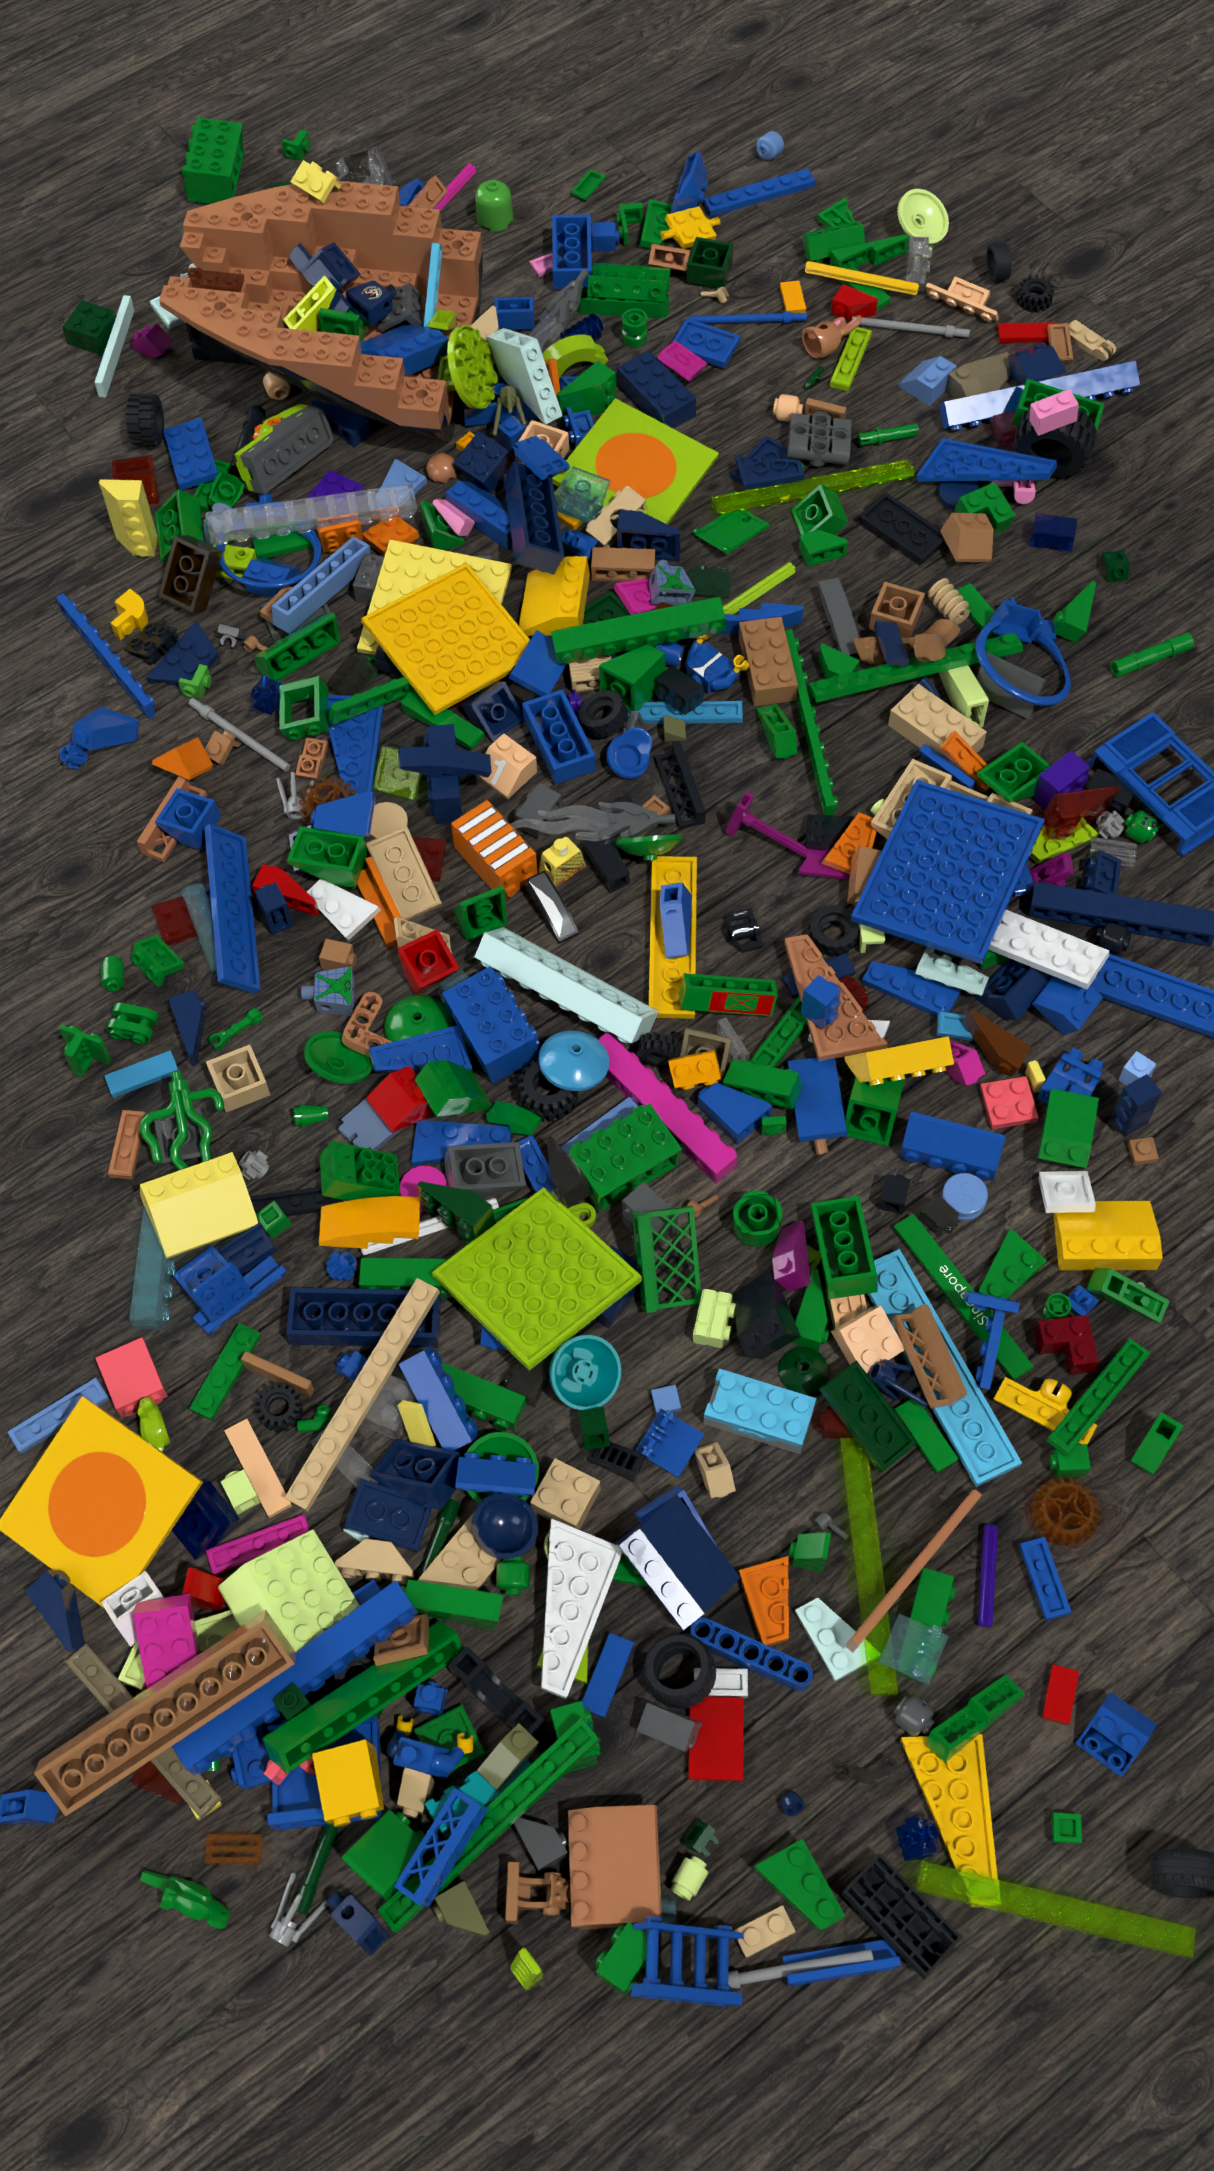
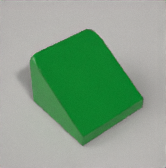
[256,1200,292,1238]

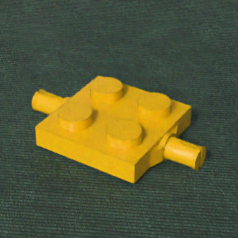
[661,206,720,249]

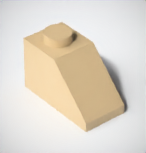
[694,1442,736,1498]
[397,1767,436,1819]

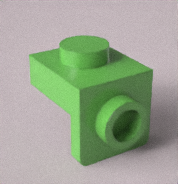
[178,664,212,699]

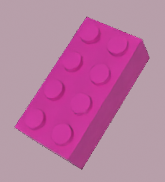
[133,1594,200,1688]

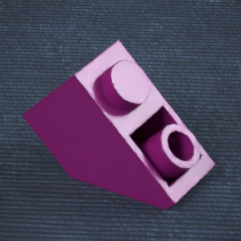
[128,323,173,359]

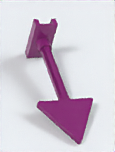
[725,791,850,880]

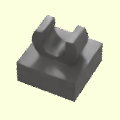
[218,624,246,649]
[621,711,646,733]

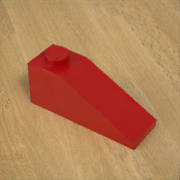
[252,864,319,916]

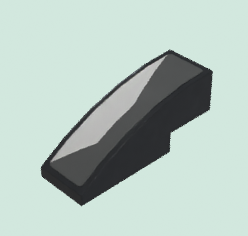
[525,870,579,944]

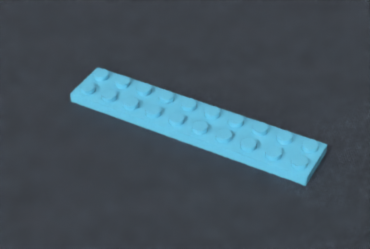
[868,1249,1022,1487]

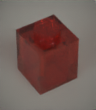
[819,1405,854,1442]

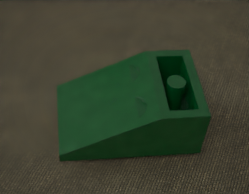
[417,1181,496,1242]

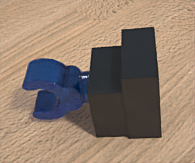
[891,1368,921,1403]

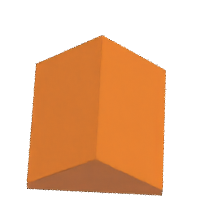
[152,737,213,780]

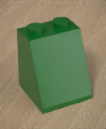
[599,644,665,712]
[845,1076,906,1146]
[341,1810,432,1902]

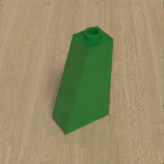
[401,1579,504,1631]

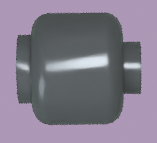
[893,1695,935,1737]

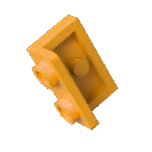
[668,1050,722,1090]

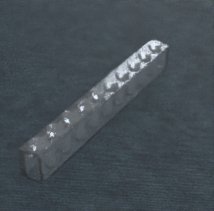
[205,484,417,545]

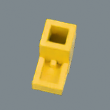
[111,589,148,640]

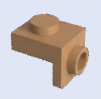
[205,730,241,765]

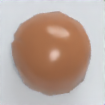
[426,453,459,483]

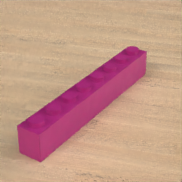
[598,1032,737,1184]

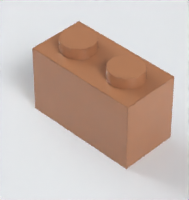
[649,244,691,273]

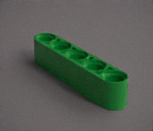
[575,287,669,319]

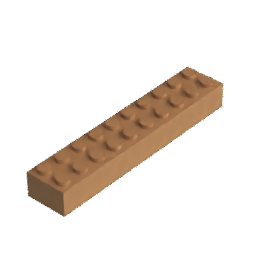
[34,1610,296,1817]

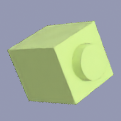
[220,1469,261,1515]

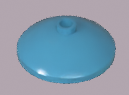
[538,1030,610,1091]

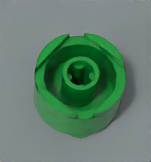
[732,1190,782,1247]

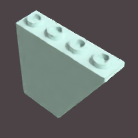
[487,328,562,424]

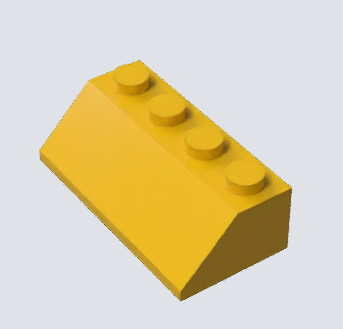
[844,1036,954,1086]

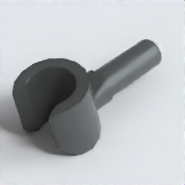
[813,1513,849,1541]

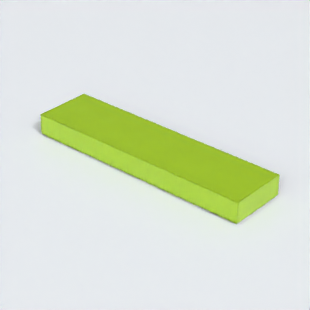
[830,327,872,392]

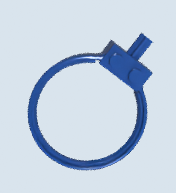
[216,493,321,588]
[975,597,1071,706]

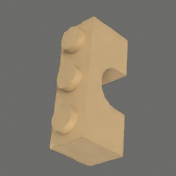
[586,485,647,548]

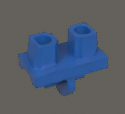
[561,529,598,559]

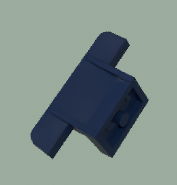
[290,242,361,312]

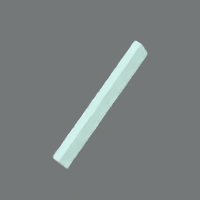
[95,295,134,398]

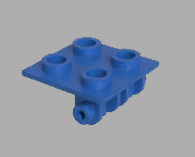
[636,1409,705,1478]

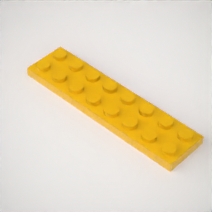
[649,856,697,1019]

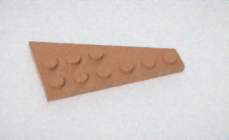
[784,934,888,1061]

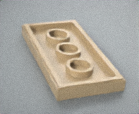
[366,826,442,920]

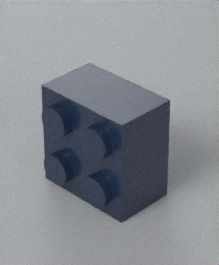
[454,431,514,493]

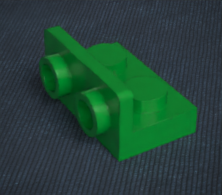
[131,934,184,987]

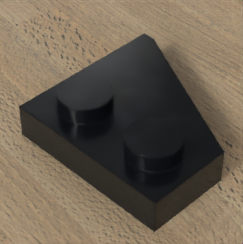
[806,814,850,850]

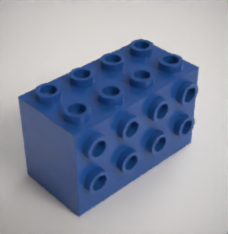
[442,966,541,1085]

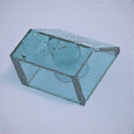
[555,467,610,523]

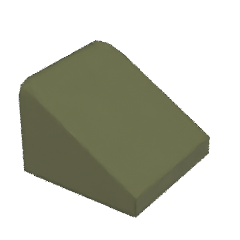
[663,715,686,742]

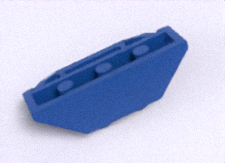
[670,151,708,214]

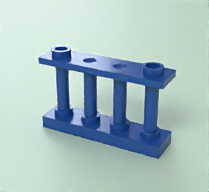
[631,1917,743,2007]

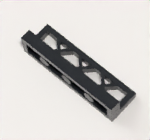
[655,741,706,830]

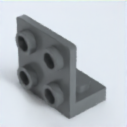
[378,282,424,332]

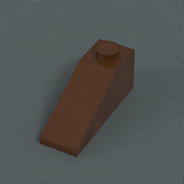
[963,1009,1032,1077]

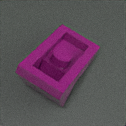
[1029,852,1074,889]

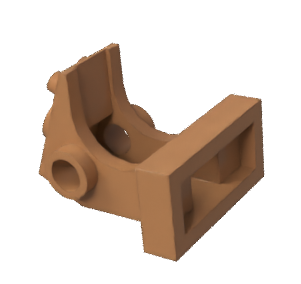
[506,1862,571,1924]

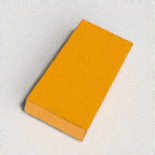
[780,281,806,313]

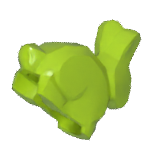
[137,1397,170,1452]

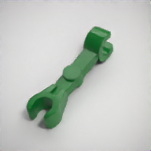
[209,1008,263,1051]

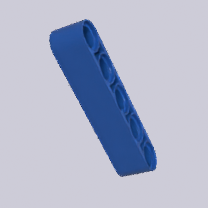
[690,1617,813,1692]

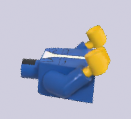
[685,634,749,694]
[387,1715,473,1778]

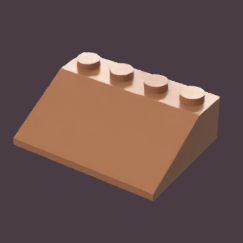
[568,1805,662,1930]

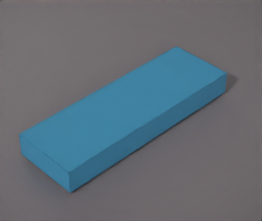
[104,1050,179,1098]

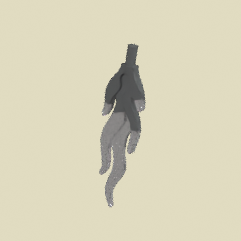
[528,269,589,351]
[510,802,675,841]

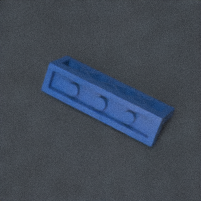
[192,1256,286,1337]
[394,1788,490,1907]
[782,1940,901,1987]

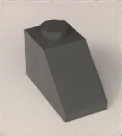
[513,1818,569,1874]

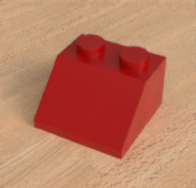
[397,929,460,995]
[366,1066,432,1133]

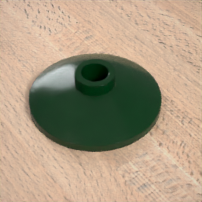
[779,1347,829,1395]

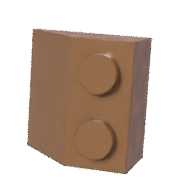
[940,513,994,562]

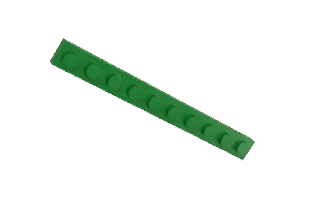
[785,629,838,816]
[809,633,1023,703]
[378,1717,601,1933]

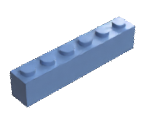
[271,536,370,634]

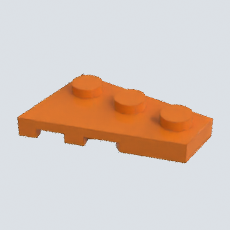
[821,813,877,874]
[738,1556,789,1646]

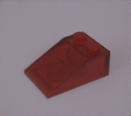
[1042,786,1120,840]

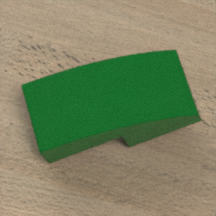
[486,1101,542,1135]

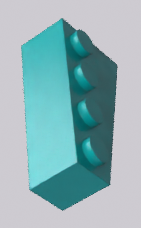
[424,1759,531,1840]

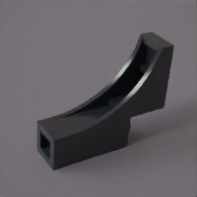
[583,795,633,893]

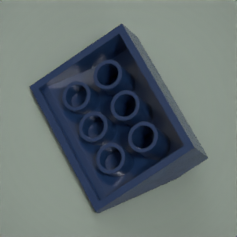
[615,1494,741,1630]

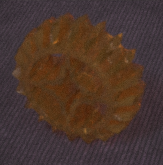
[300,775,357,826]
[1031,1476,1102,1547]

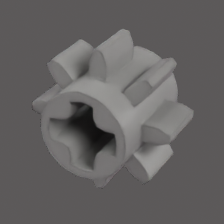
[1095,810,1125,839]
[239,1150,269,1180]

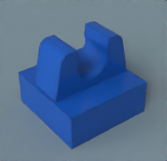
[1068,1285,1099,1316]

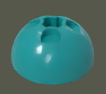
[549,1335,621,1410]

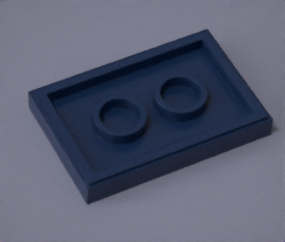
[731,436,798,497]
[344,1479,432,1553]

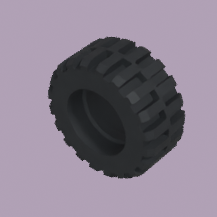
[1013,408,1097,478]

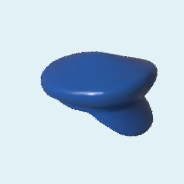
[606,727,652,779]

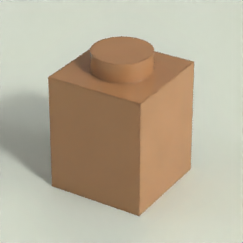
[319,939,357,970]

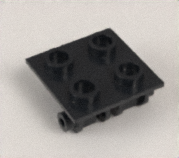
[124,622,179,666]

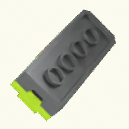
[235,404,333,494]

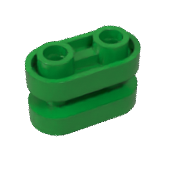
[106,1003,159,1045]

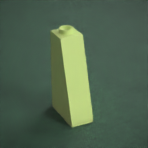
[939,665,989,727]

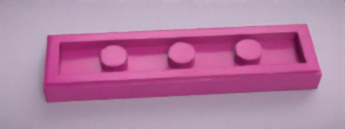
[206,1515,310,1576]

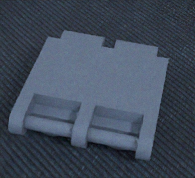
[338,1099,402,1150]

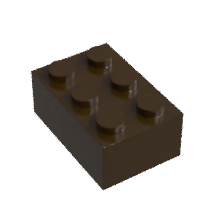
[158,535,223,612]

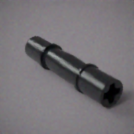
[229,405,265,477]

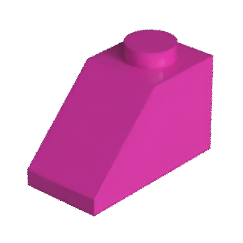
[945,1041,985,1085]

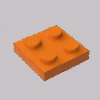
[362,514,419,557]

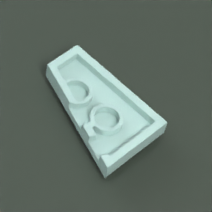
[915,946,989,996]
[794,1598,881,1682]

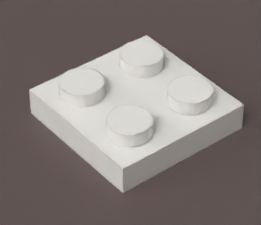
[1038,1171,1096,1213]

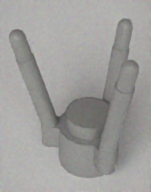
[276,772,314,819]
[269,1872,328,1947]

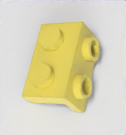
[291,160,341,203]

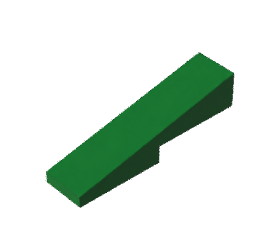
[830,234,909,269]
[400,688,485,750]
[926,1675,1025,1763]

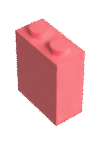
[96,1337,168,1417]

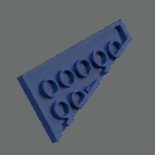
[917,438,1057,482]
[328,695,384,798]

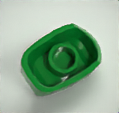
[209,472,245,508]

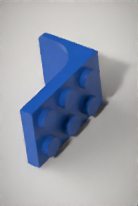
[173,1246,253,1323]

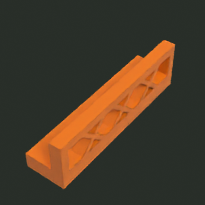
[357,856,402,949]

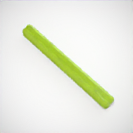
[723,562,796,615]

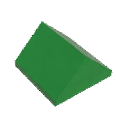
[420,501,465,550]

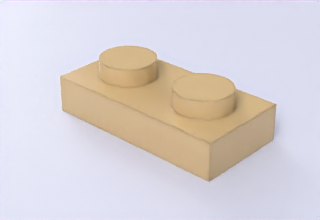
[733,1905,796,1959]

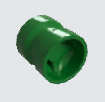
[1043,1293,1071,1320]

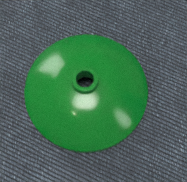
[615,835,683,861]
[384,995,454,1042]
[304,1031,373,1084]
[467,1432,539,1504]

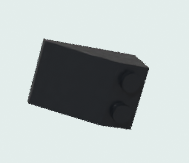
[733,1270,801,1359]

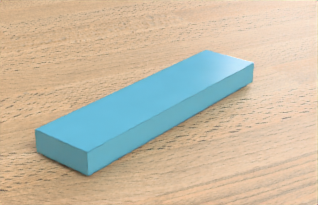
[424,243,443,328]

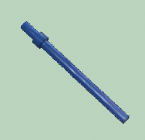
[689,311,807,324]

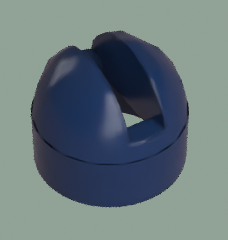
[781,1791,805,1816]

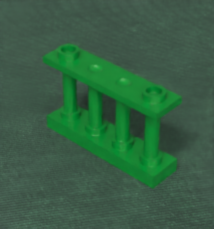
[588,263,670,302]

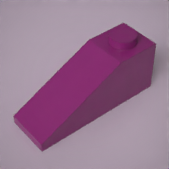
[772,1220,811,1292]

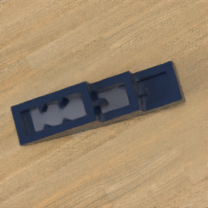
[398,747,492,778]

